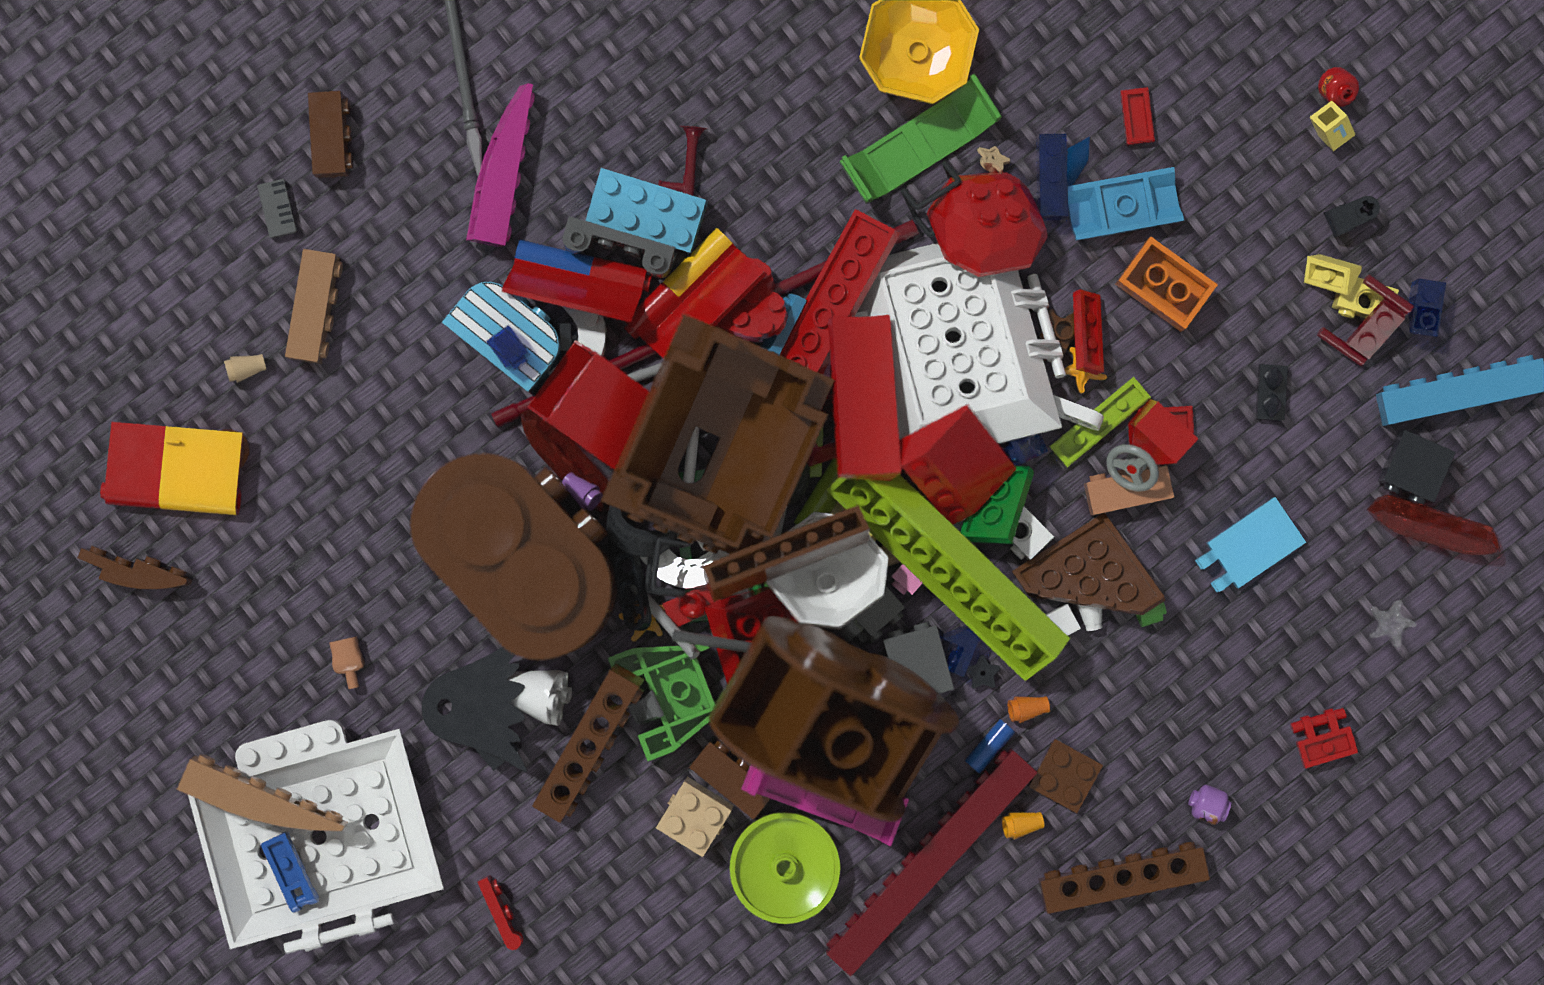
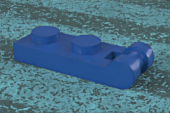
[260,831,319,913]

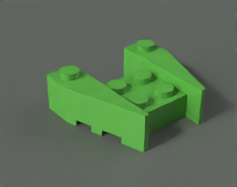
[608,645,715,761]

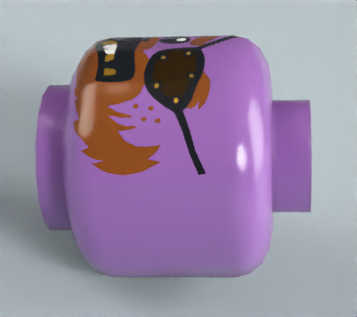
[1188,785,1232,825]

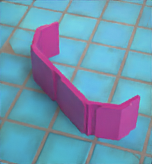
[741,765,909,846]

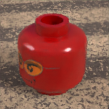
[1318,67,1359,107]

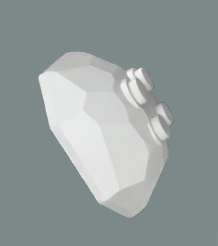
[766,512,888,629]

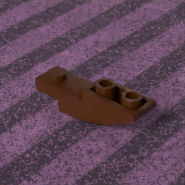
[77,545,193,589]

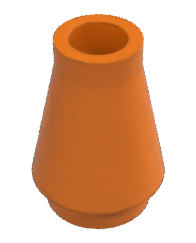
[1007,696,1050,723]

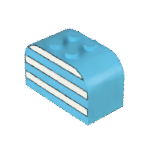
[442,282,563,395]

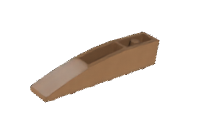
[177,754,348,831]

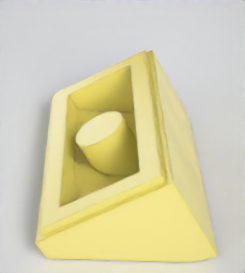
[1304,255,1362,295]

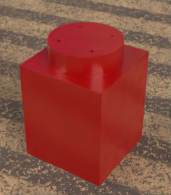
[527,340,649,470]

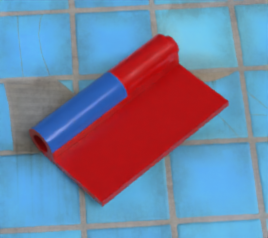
[501,239,652,322]

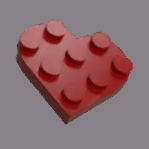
[715,258,788,342]

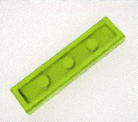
[1049,377,1151,468]

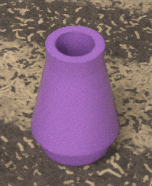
[562,472,603,511]

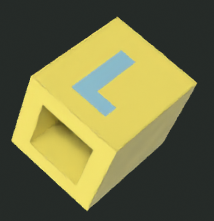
[1310,101,1356,151]

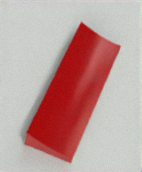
[828,315,901,481]

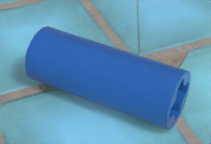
[964,719,1016,774]

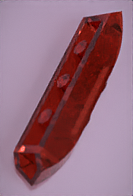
[520,410,610,515]
[1367,495,1501,555]

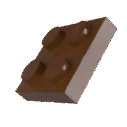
[1028,739,1103,813]

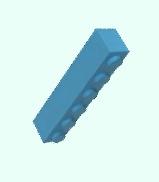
[1376,355,1544,426]

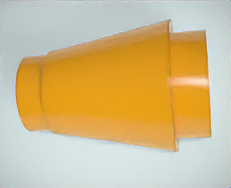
[1002,812,1044,840]

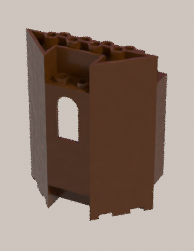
[601,314,834,554]

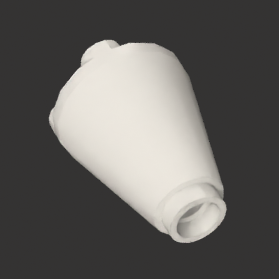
[507,670,572,726]

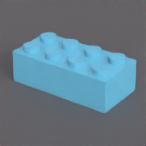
[585,168,708,253]

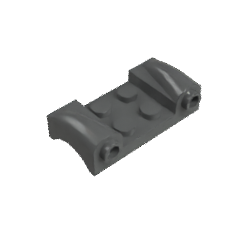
[563,216,677,278]

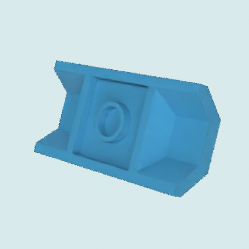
[1066,167,1184,241]

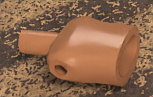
[329,636,365,689]

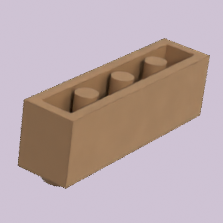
[285,249,343,364]

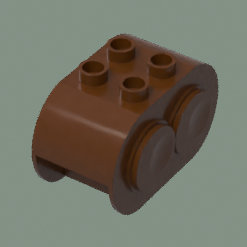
[410,453,617,660]
[709,617,959,822]

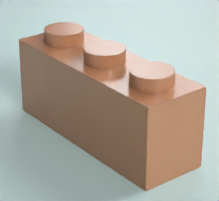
[1084,464,1174,516]

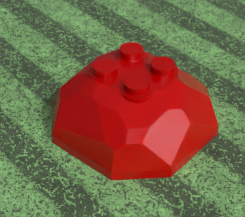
[927,172,1047,277]

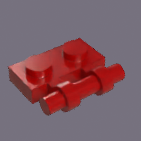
[1290,708,1358,768]

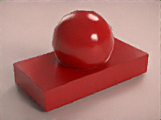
[662,586,721,627]

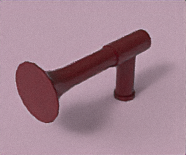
[658,126,708,196]

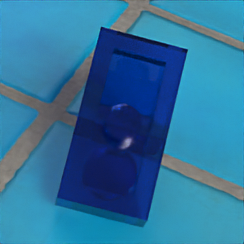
[940,625,980,677]

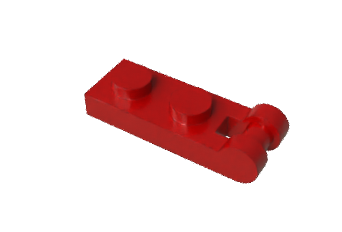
[477,875,524,950]

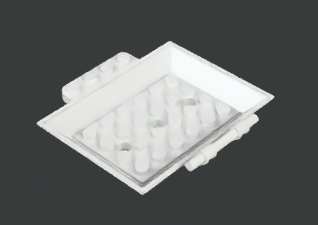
[855,243,1066,443]
[188,720,444,954]

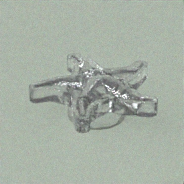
[1369,600,1416,648]

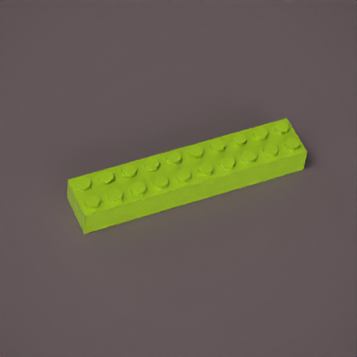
[826,474,1070,681]

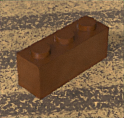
[308,91,353,178]
[689,740,771,820]

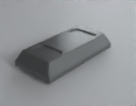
[629,691,664,725]

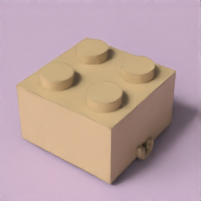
[656,777,734,857]

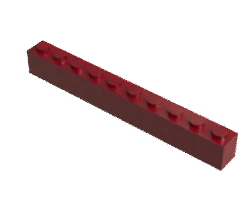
[826,749,1038,977]

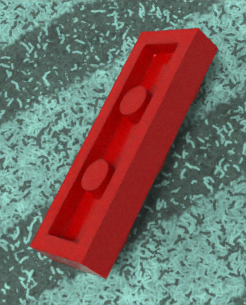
[1073,289,1104,375]

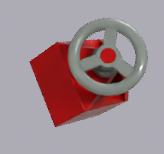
[1106,399,1198,492]

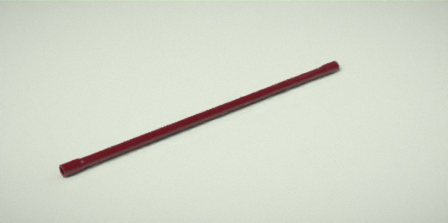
[491,220,919,428]

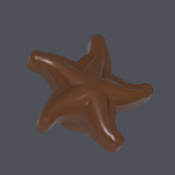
[1039,309,1075,355]

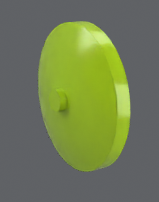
[730,812,840,924]

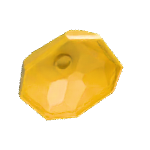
[859,0,979,104]

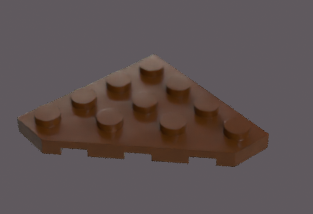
[1012,513,1166,615]

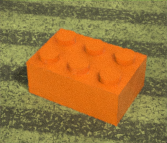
[1115,236,1218,332]

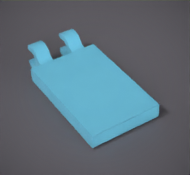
[1195,497,1306,592]

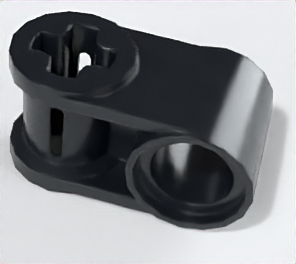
[1323,196,1380,238]

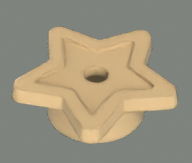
[977,146,1010,172]

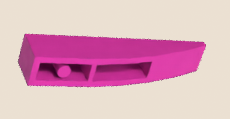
[466,83,535,247]

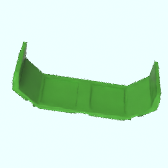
[839,74,1002,204]

